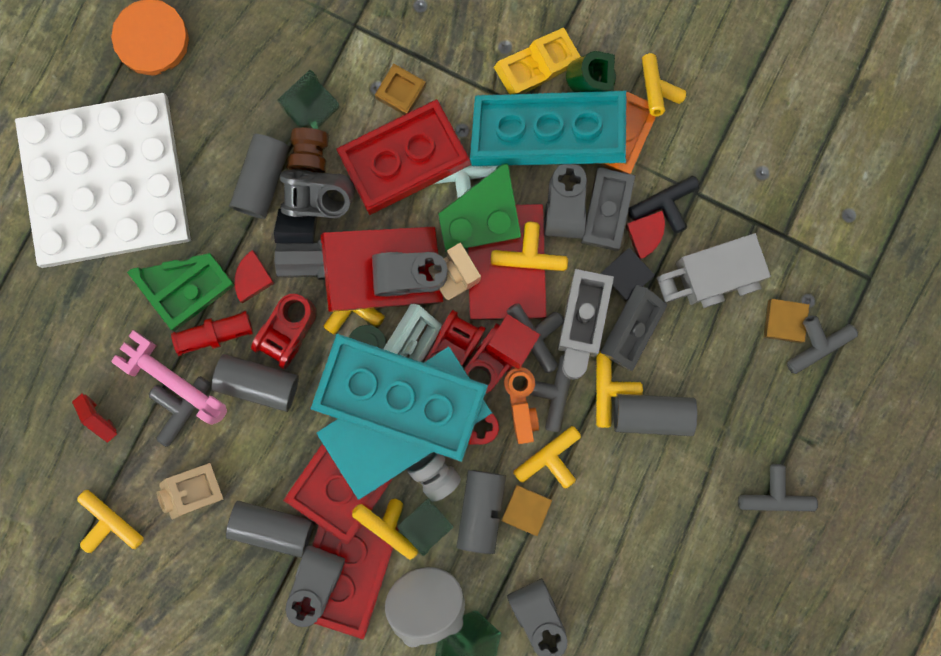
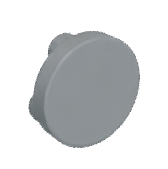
[385,567,465,647]

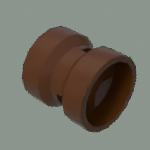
[287,127,329,173]

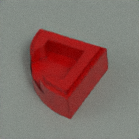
[625,211,665,260]
[234,250,275,304]
[72,393,117,443]

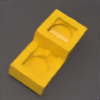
[494,27,581,94]

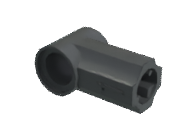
[275,239,325,281]

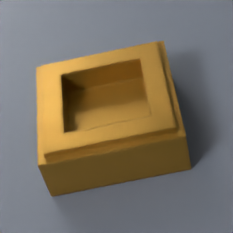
[375,63,426,115]
[763,299,810,343]
[501,485,552,536]

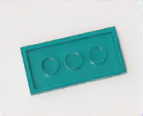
[470,91,627,166]
[311,334,488,462]
[316,347,492,500]

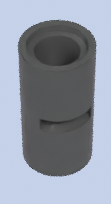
[229,134,290,219]
[212,354,299,412]
[614,394,697,436]
[456,470,506,554]
[226,501,314,558]

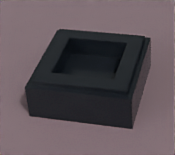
[274,209,317,244]
[600,247,655,302]

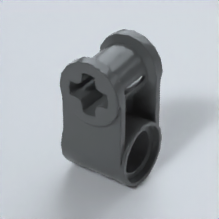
[544,164,587,239]
[280,169,355,218]
[372,252,448,296]
[285,545,346,627]
[507,578,568,656]

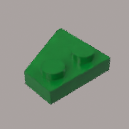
[438,163,521,252]
[127,253,235,332]

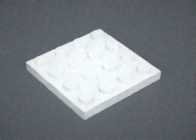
[15,93,191,268]

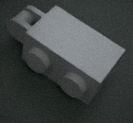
[656,233,771,308]
[557,269,614,380]

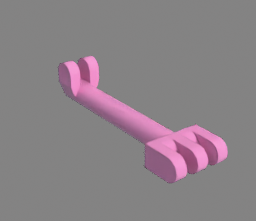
[111,330,227,425]

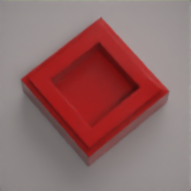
[486,314,540,370]

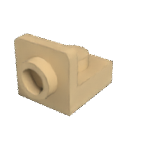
[428,242,481,301]
[157,463,223,520]

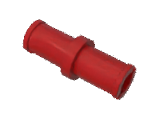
[171,311,253,356]

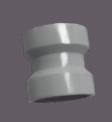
[407,452,461,502]

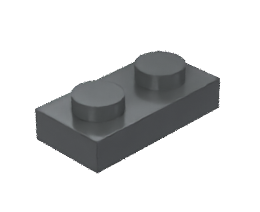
[581,167,636,251]
[601,285,668,372]

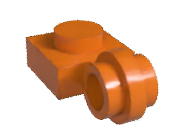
[504,367,539,444]

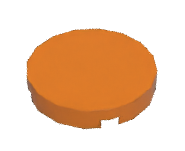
[111,0,189,76]

